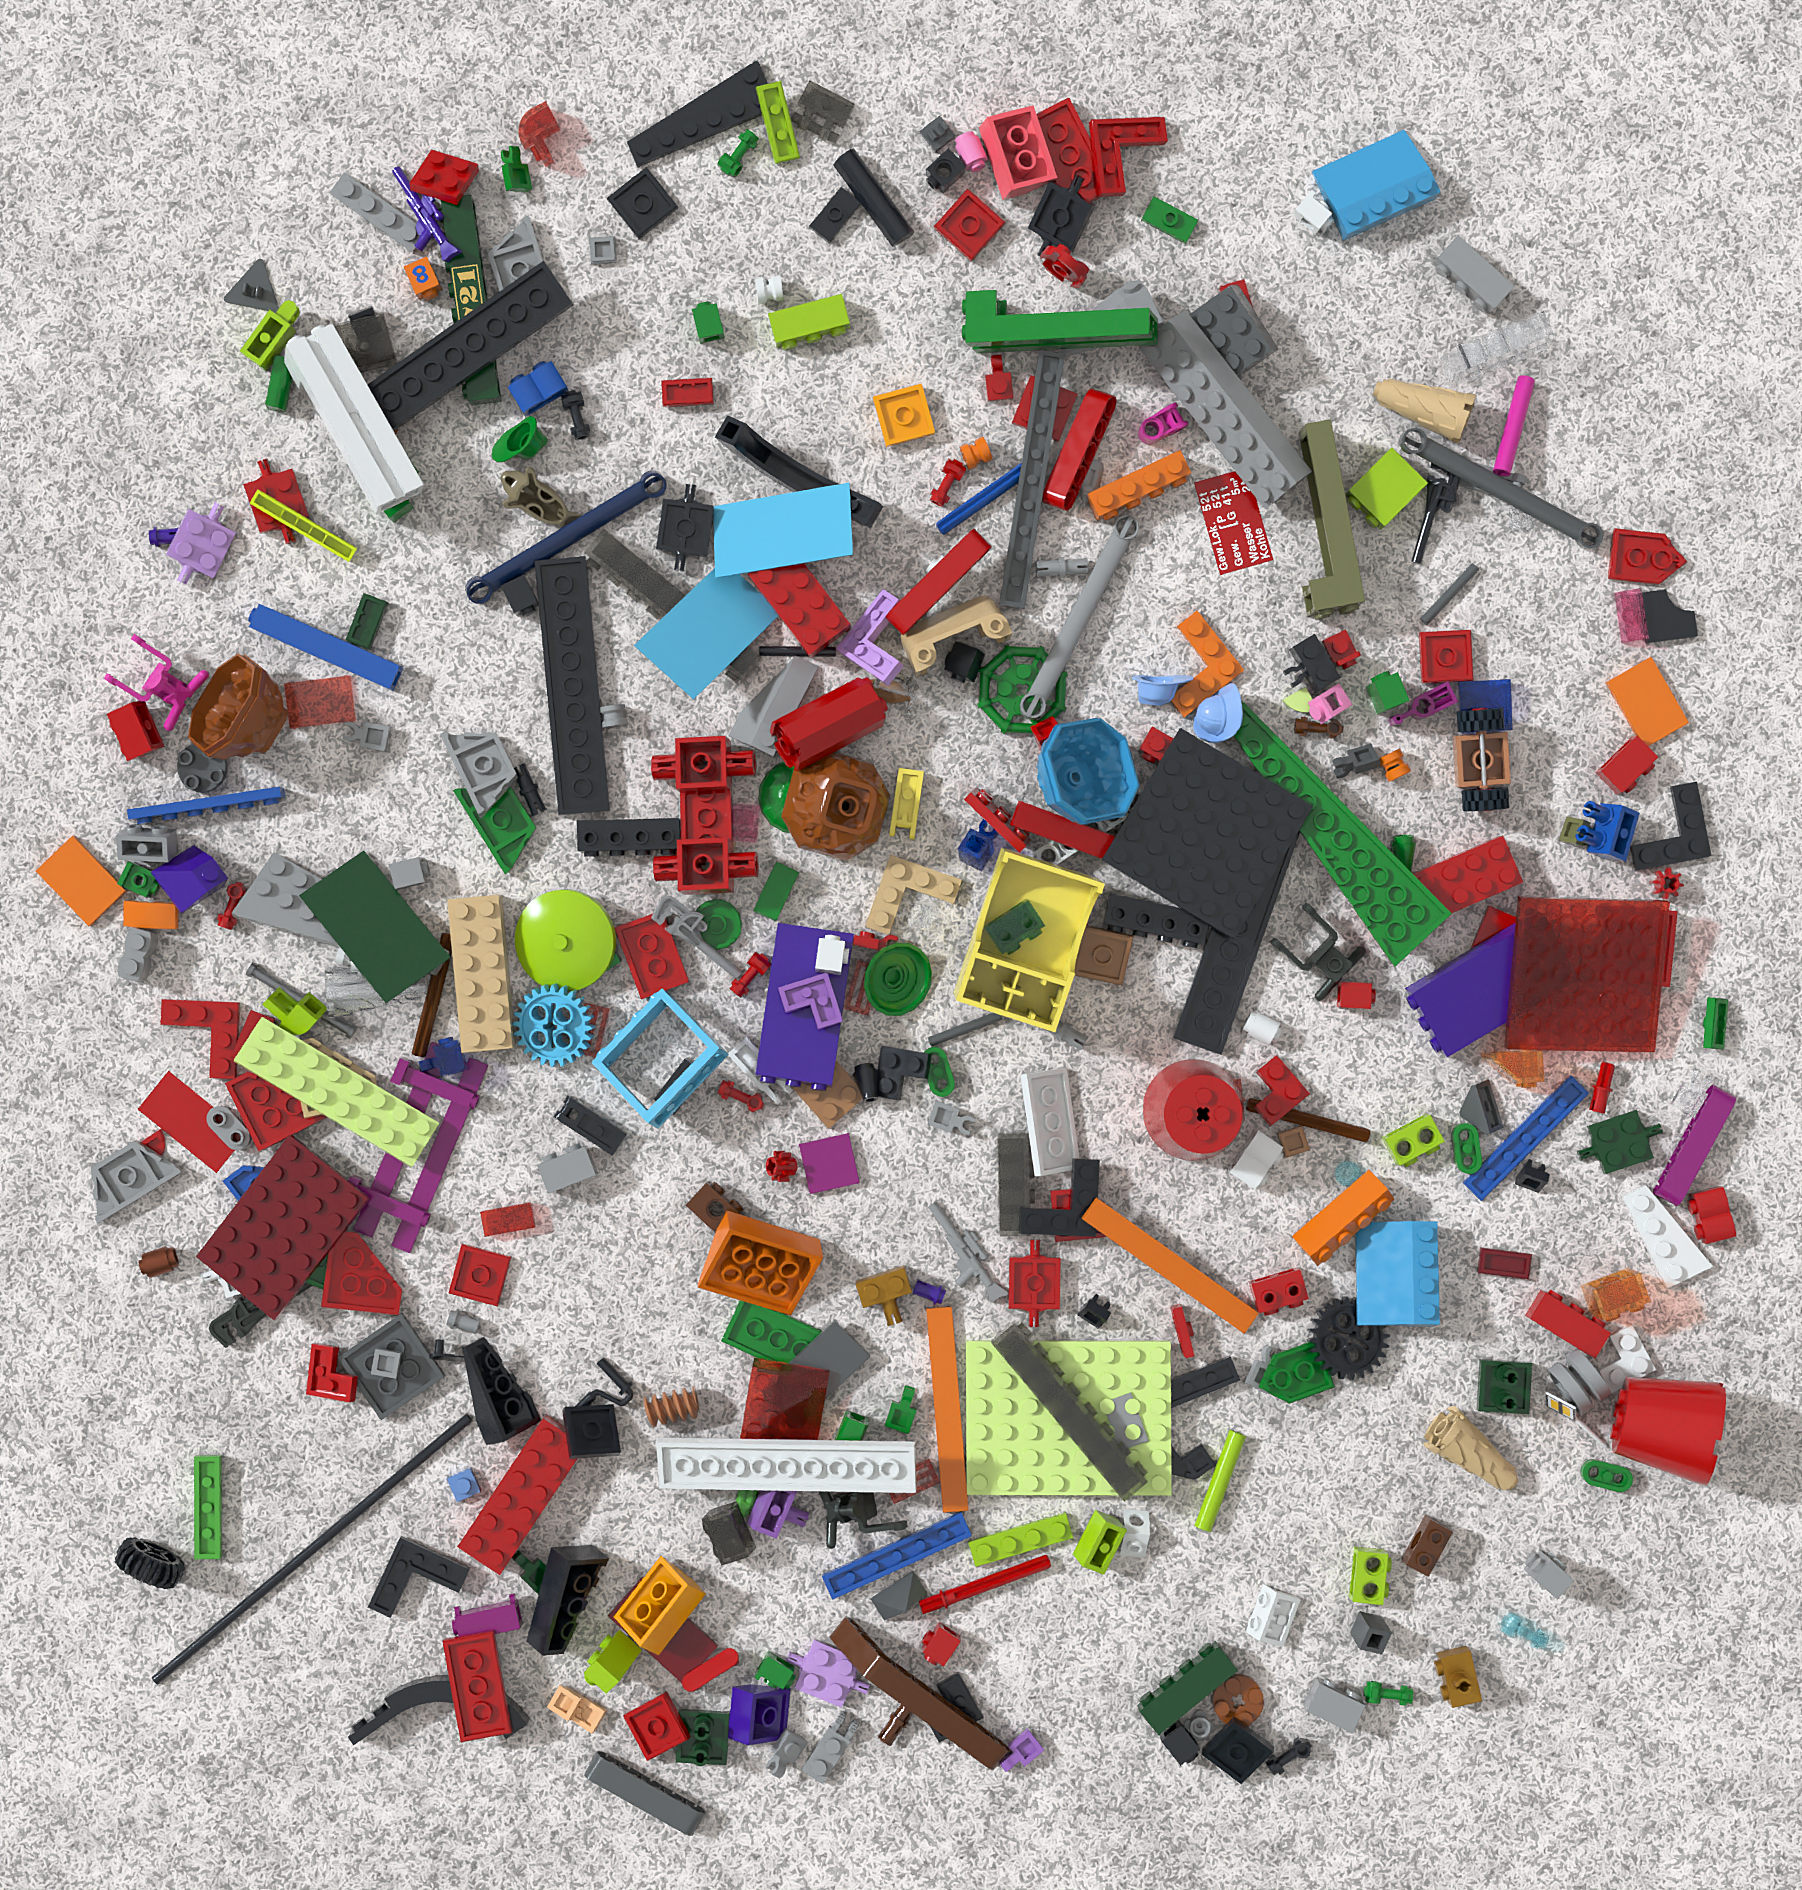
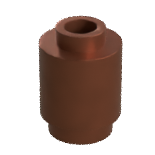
[138,1246,179,1278]

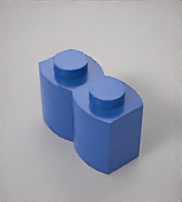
[508,361,569,417]

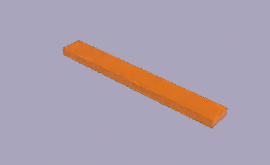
[1082,1197,1259,1334]
[926,1306,968,1513]

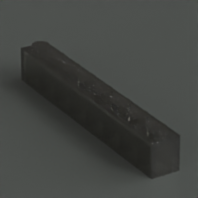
[584,529,763,684]
[991,1320,1148,1502]

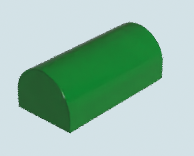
[265,355,293,412]

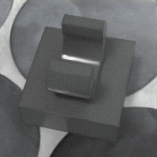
[920,116,956,153]

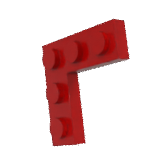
[1089,117,1168,197]
[160,999,240,1079]

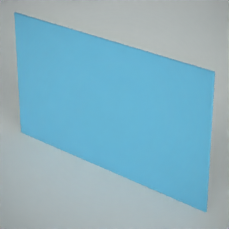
[713,483,853,578]
[634,568,778,700]

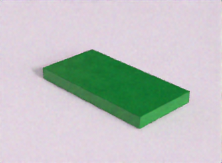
[721,1300,822,1369]

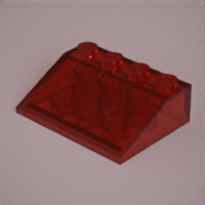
[740,1358,830,1440]

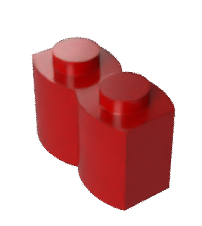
[1687,1186,1737,1244]

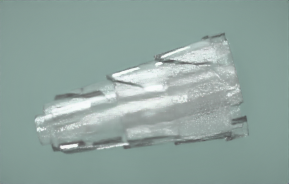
[325,967,426,1018]

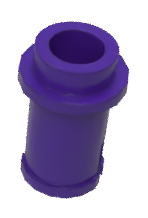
[149,527,179,548]
[912,1279,946,1305]

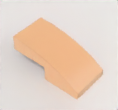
[547,1685,607,1734]

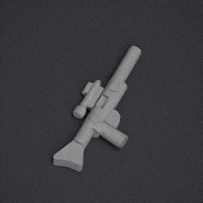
[928,1201,1009,1302]

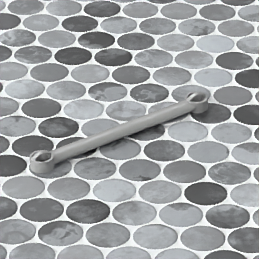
[1019,515,1139,720]

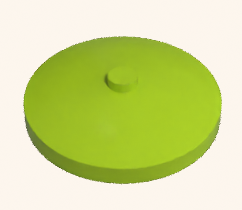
[515,889,616,992]

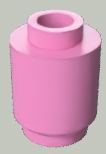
[955,131,988,172]

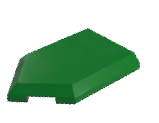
[1258,1342,1335,1404]

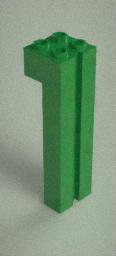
[962,290,1158,353]

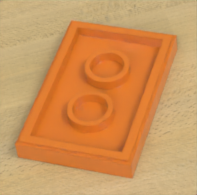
[1605,657,1689,746]
[36,836,127,926]

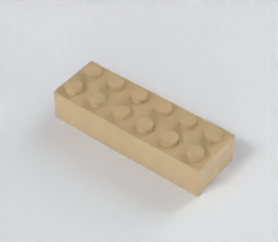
[447,895,516,1053]

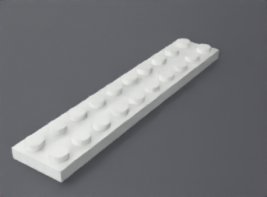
[656,1438,917,1493]

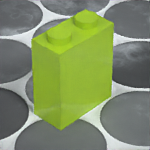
[1345,447,1428,530]

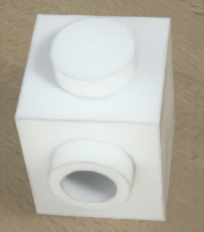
[815,935,849,975]

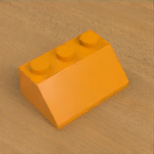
[614,1556,706,1655]

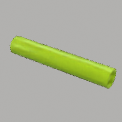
[1194,1429,1246,1532]

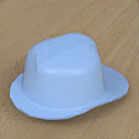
[1131,675,1194,706]

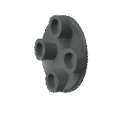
[177,743,228,793]

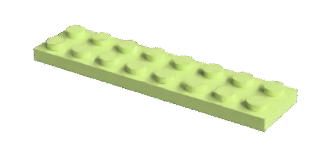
[234,1017,439,1168]

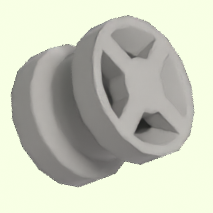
[600,704,628,728]

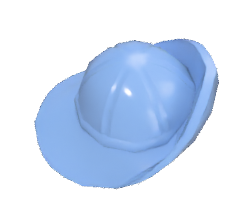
[1193,683,1243,743]

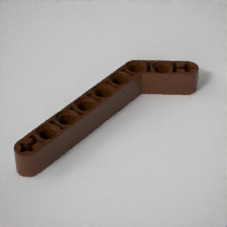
[829,1616,1010,1771]

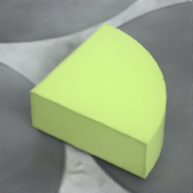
[1283,687,1313,713]

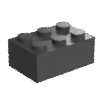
[1189,285,1279,377]

